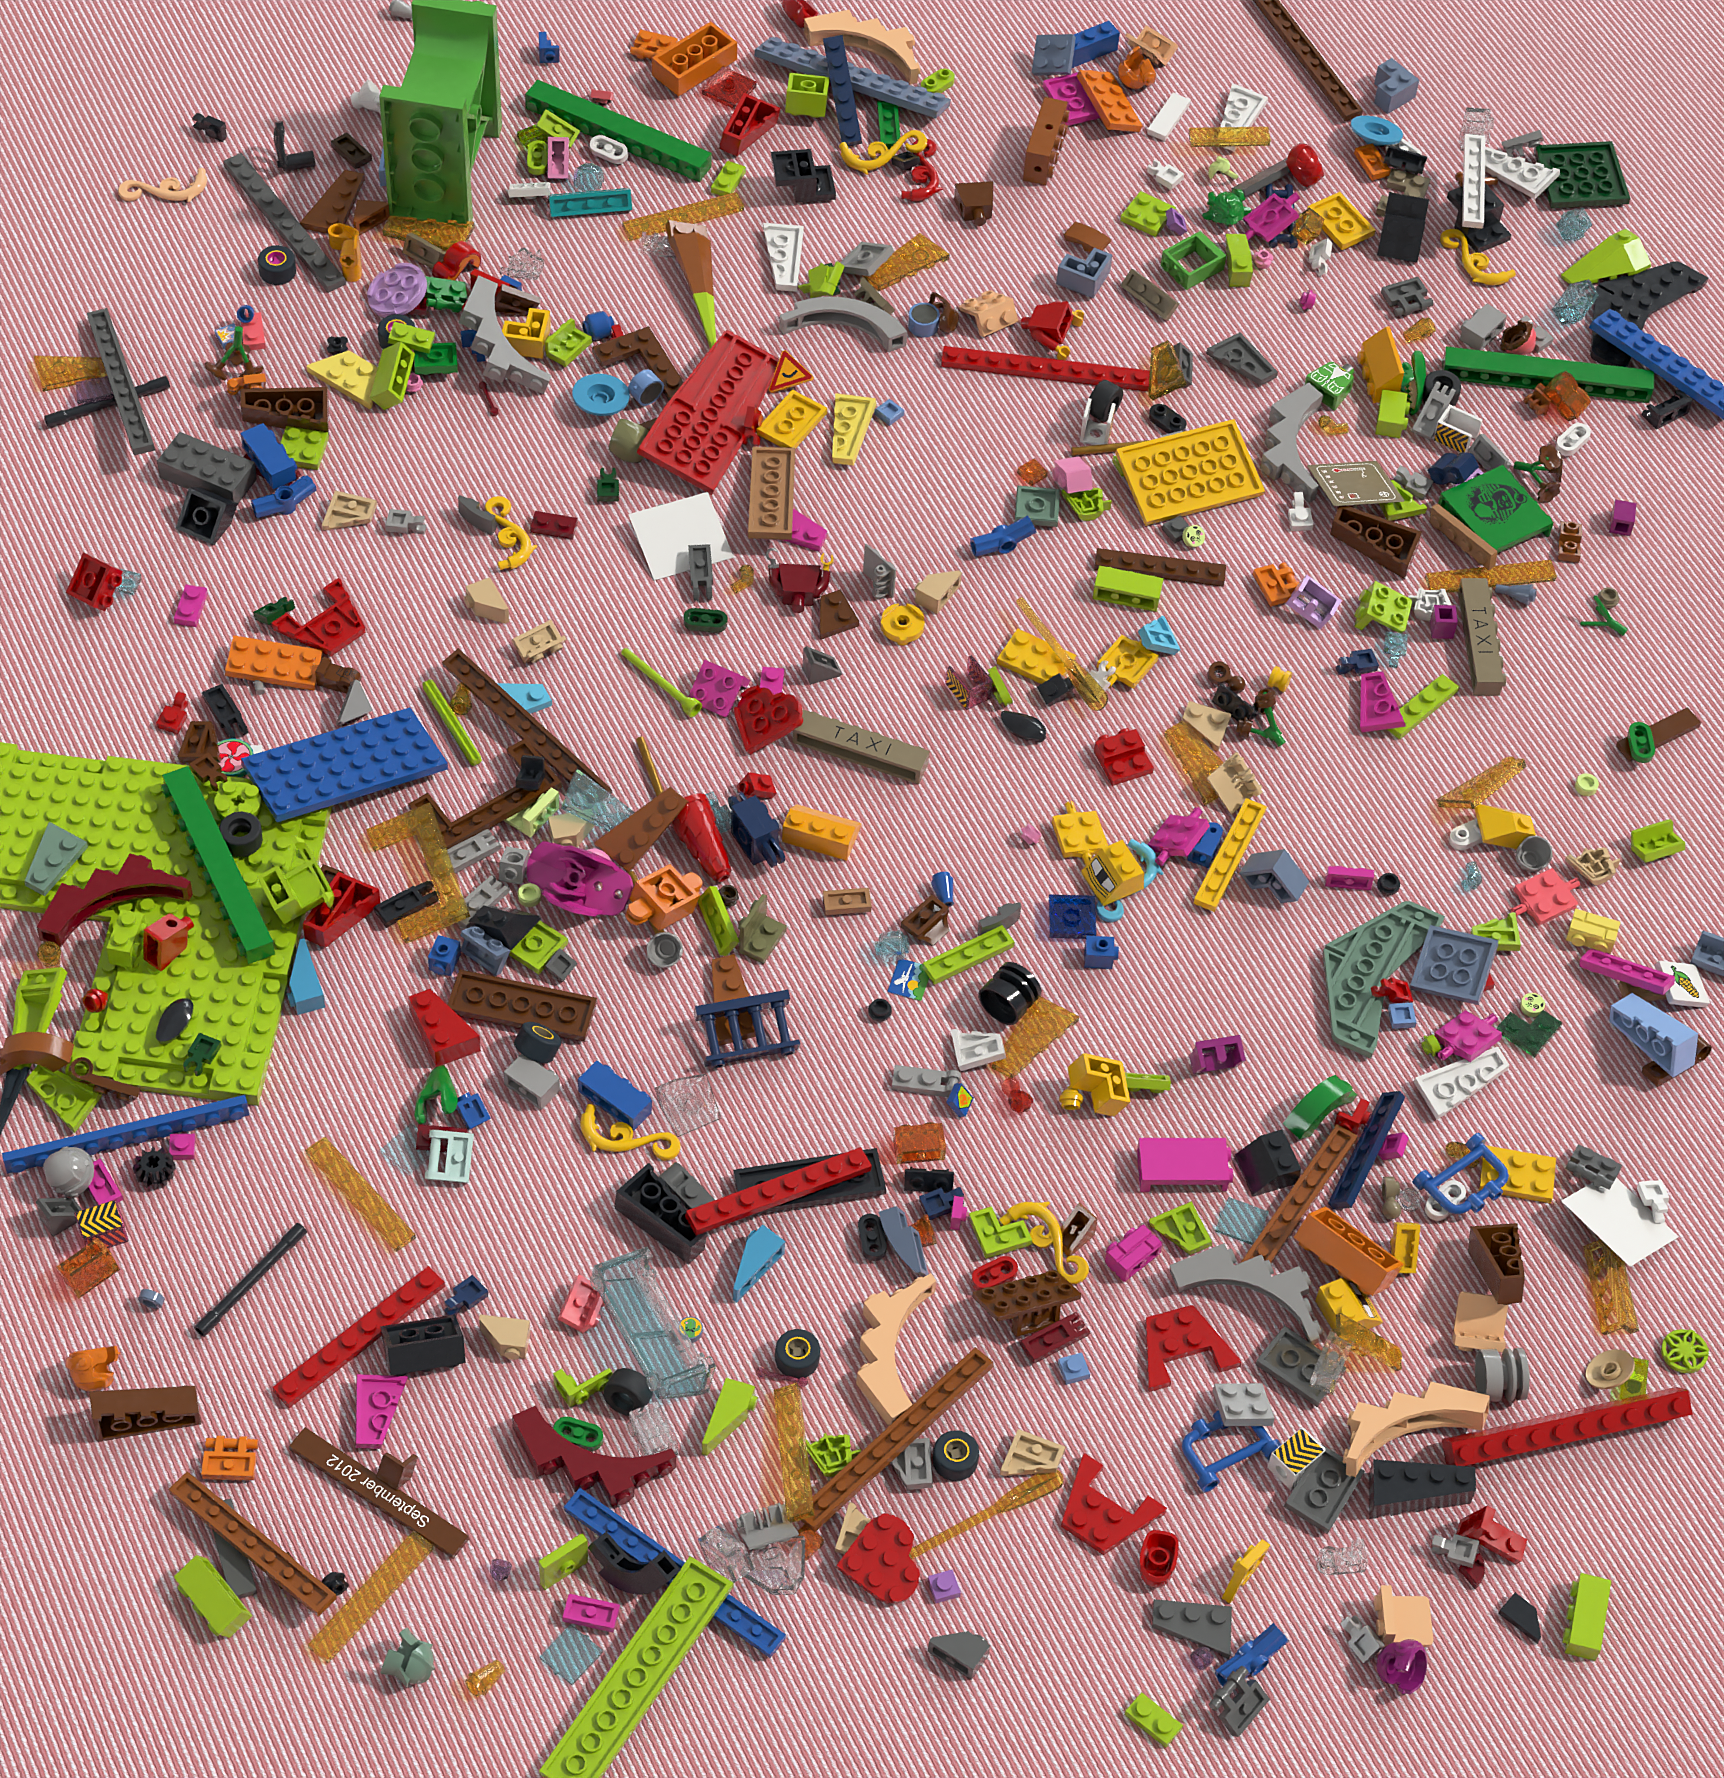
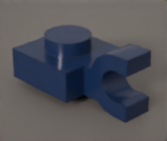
[1336,648,1379,675]
[919,1187,964,1221]
[444,1275,489,1315]

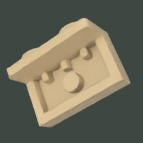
[511,620,567,664]

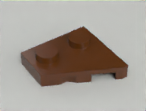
[494,284,540,316]
[820,589,859,640]
[177,721,221,763]

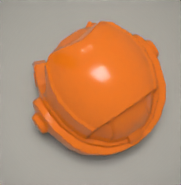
[1118,46,1156,89]
[65,1346,120,1391]

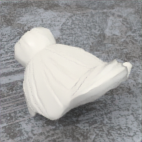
[351,80,381,115]

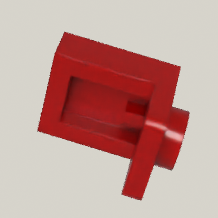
[737,772,777,799]
[1334,1098,1371,1135]

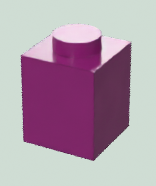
[1609,499,1637,536]
[1430,605,1458,639]

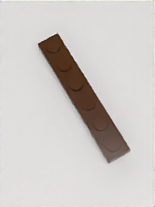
[1094,548,1226,587]

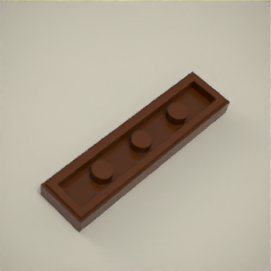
[1616,707,1701,762]

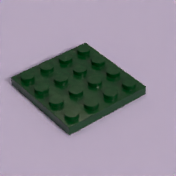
[1534,141,1631,208]

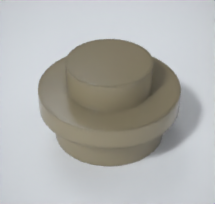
[1598,587,1619,608]

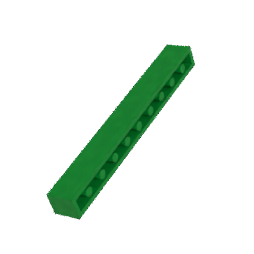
[525,79,712,182]
[1442,346,1654,403]
[160,766,275,964]

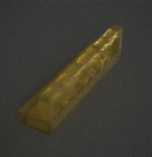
[1583,1239,1639,1335]

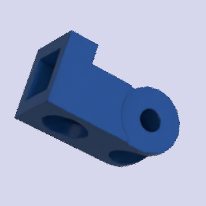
[1188,822,1223,868]

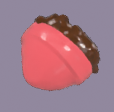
[1500,320,1536,355]

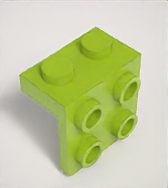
[1354,581,1412,633]

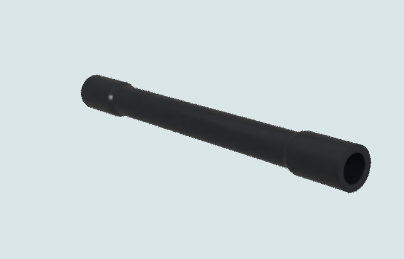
[44,375,170,428]
[194,1223,307,1337]

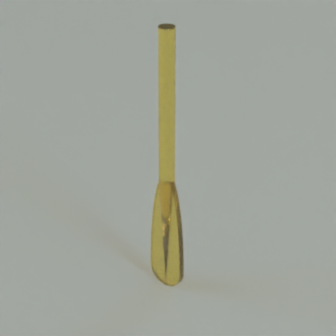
[1016,597,1108,711]
[909,1470,1064,1560]

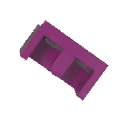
[1189,1035,1246,1074]

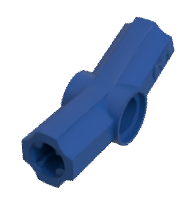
[251,475,317,518]
[970,515,1037,556]
[1215,1623,1289,1687]

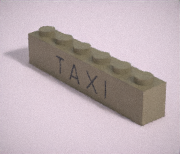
[1457,578,1506,696]
[792,709,930,785]

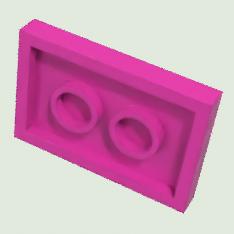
[1043,72,1100,126]

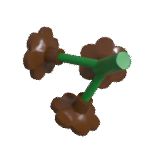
[205,326,264,381]
[1514,444,1563,503]

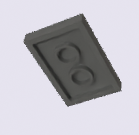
[1255,1326,1346,1407]
[1283,1444,1365,1534]

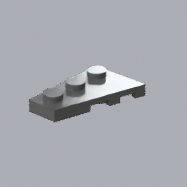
[1206,332,1278,386]
[1152,1599,1232,1659]

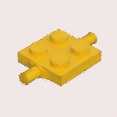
[1097,634,1158,689]
[1051,801,1108,866]

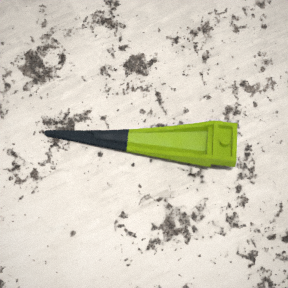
[0,967,68,1135]

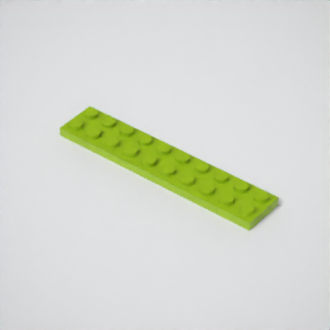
[539,1556,734,1778]

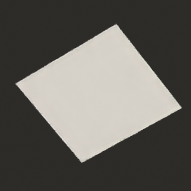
[628,492,734,580]
[1562,1178,1679,1266]

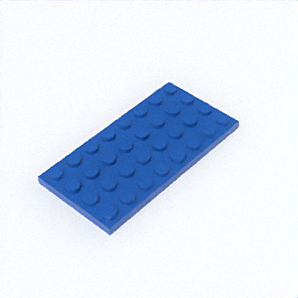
[241,707,448,822]

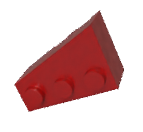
[719,93,781,156]
[303,871,381,948]
[408,989,481,1067]

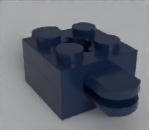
[728,792,785,868]

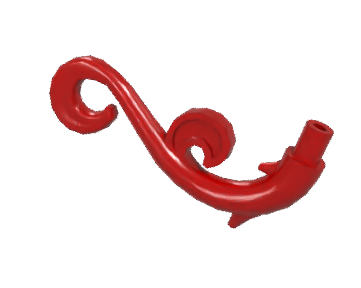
[901,139,943,201]

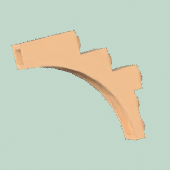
[804,10,920,84]
[856,1273,936,1426]
[1343,1382,1490,1477]

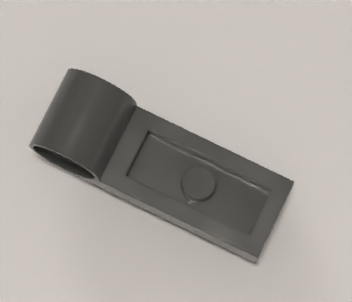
[658,1162,715,1210]

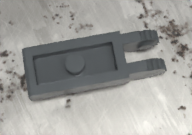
[688,544,713,600]

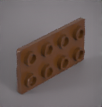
[972,1270,1081,1337]

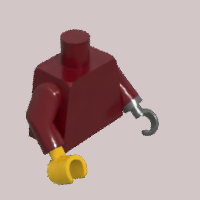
[766,548,834,613]

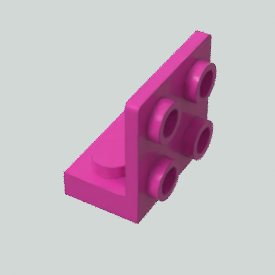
[688,659,750,717]

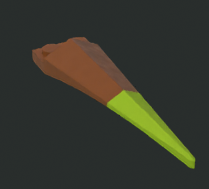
[666,220,716,349]

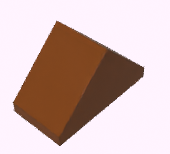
[353,199,390,236]
[1060,1203,1098,1256]

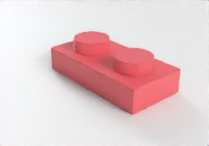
[241,312,266,350]

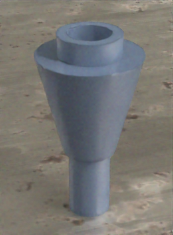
[1495,584,1537,606]

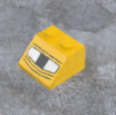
[1081,840,1144,906]
[1315,1278,1383,1341]

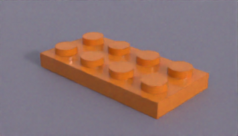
[1076,70,1143,132]
[225,635,323,691]

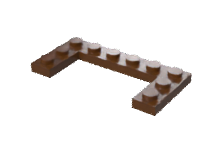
[592,326,684,432]
[408,738,562,852]

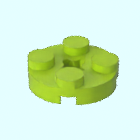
[214,781,262,820]

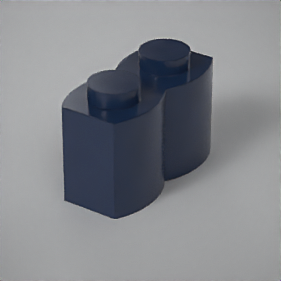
[1427,452,1479,485]

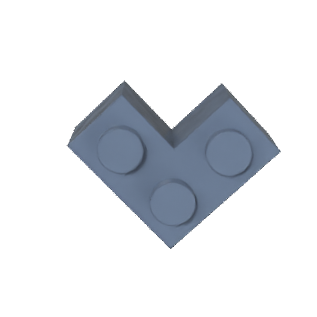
[1374,58,1419,114]
[1056,248,1113,298]
[1239,849,1310,903]

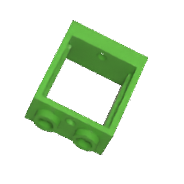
[1161,231,1227,290]

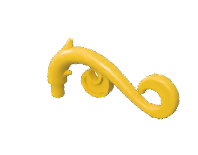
[839,130,927,175]
[1440,229,1516,286]
[484,496,537,570]
[580,1104,681,1161]
[999,1202,1089,1284]

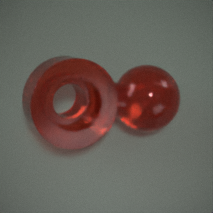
[1001,1077,1033,1113]

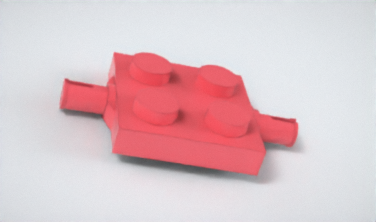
[1511,868,1580,926]

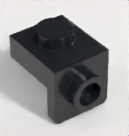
[1037,673,1075,707]
[515,755,545,791]

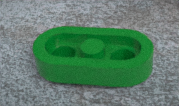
[1627,722,1655,763]
[553,1417,603,1451]

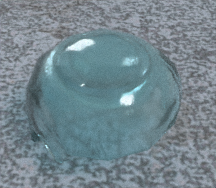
[573,163,604,191]

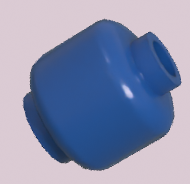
[582,311,614,341]

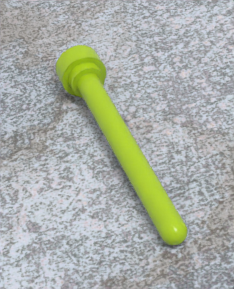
[621,648,702,718]

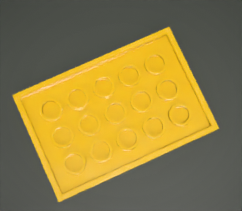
[1115,419,1265,526]

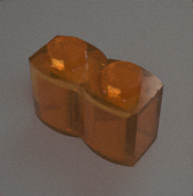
[1543,371,1591,421]

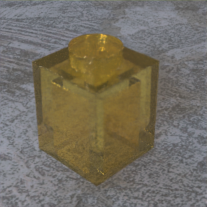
[1291,207,1325,245]

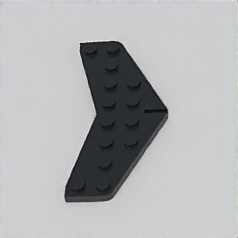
[1590,261,1708,367]

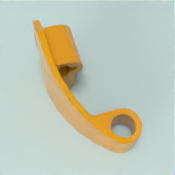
[328,223,362,282]

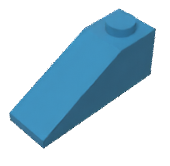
[287,938,325,1015]
[733,1225,786,1303]

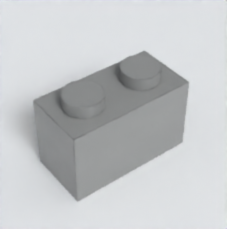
[1460,304,1507,351]
[504,1054,560,1110]

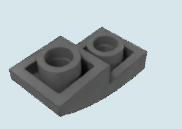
[458,495,496,535]
[977,902,1021,936]

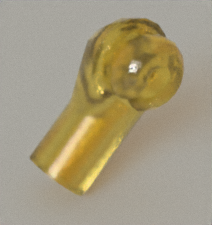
[1318,415,1349,435]
[1445,1141,1480,1169]

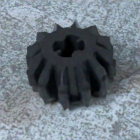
[133,1146,176,1189]

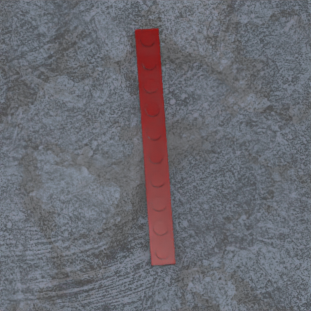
[941,346,1152,392]

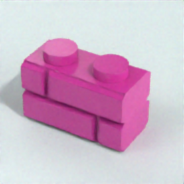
[1105,1224,1162,1282]

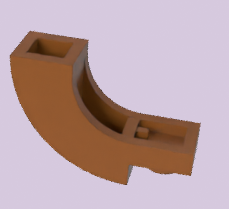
[0,1032,74,1075]

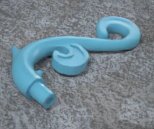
[1096,839,1163,922]

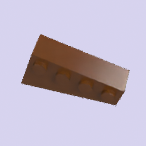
[241,387,329,435]
[1330,505,1422,579]
[1468,1223,1525,1305]
[89,1385,201,1442]

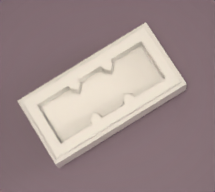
[508,182,551,199]

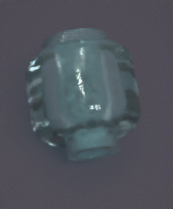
[875,930,910,962]

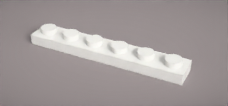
[1462,134,1485,229]

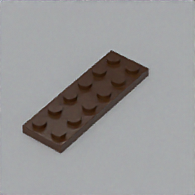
[447,969,597,1042]

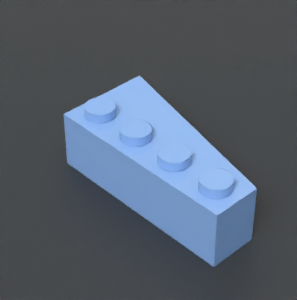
[1609,993,1698,1077]

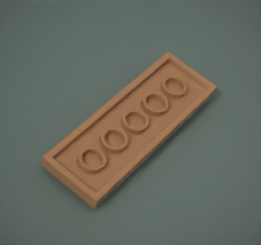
[748,447,795,540]

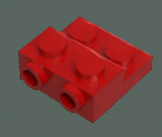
[66,552,123,611]
[1094,728,1154,786]

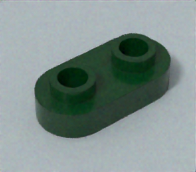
[683,608,728,633]

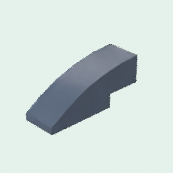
[878,1206,929,1278]

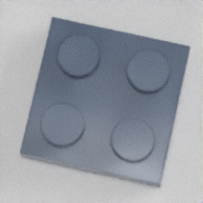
[1032,34,1076,76]

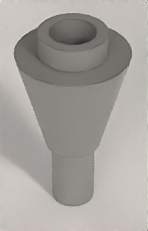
[389,0,412,19]

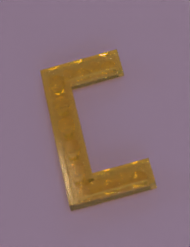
[366,802,471,944]

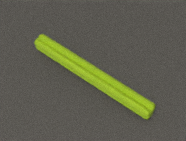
[422,679,482,766]

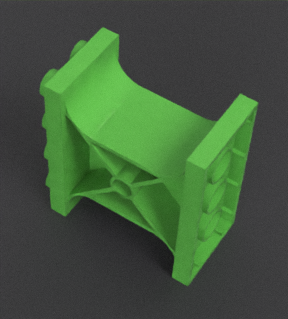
[379,0,502,229]

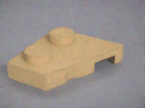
[322,490,377,530]
[1182,701,1232,751]
[1000,1429,1065,1476]

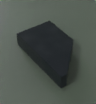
[1498,1592,1541,1644]

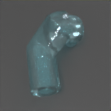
[1461,861,1482,892]

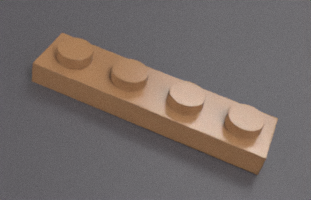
[1429,503,1497,570]

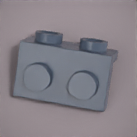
[460,926,510,976]
[1690,931,1724,976]

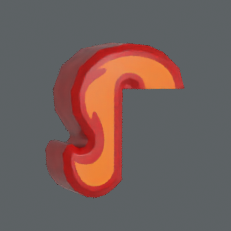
[432,241,481,280]

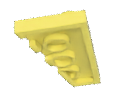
[832,393,877,466]

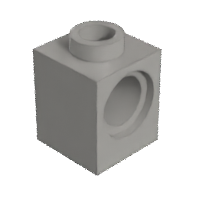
[499,846,529,885]

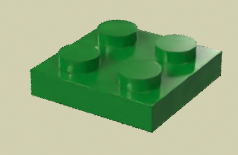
[414,342,458,375]

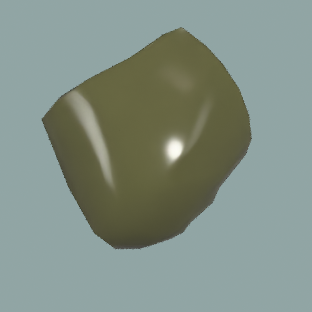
[608,419,648,463]

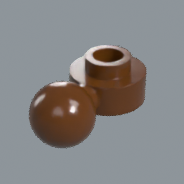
[1207,661,1246,693]

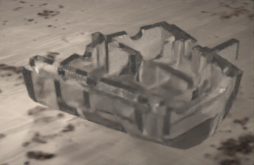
[500,248,544,280]

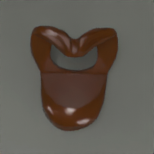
[928,292,959,333]

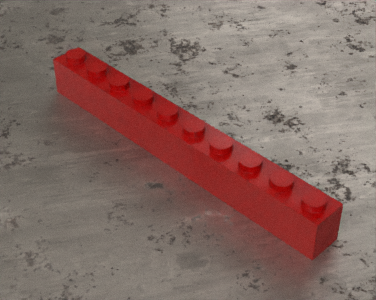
[1441,1387,1693,1466]

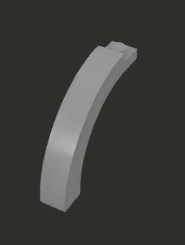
[779,297,907,352]

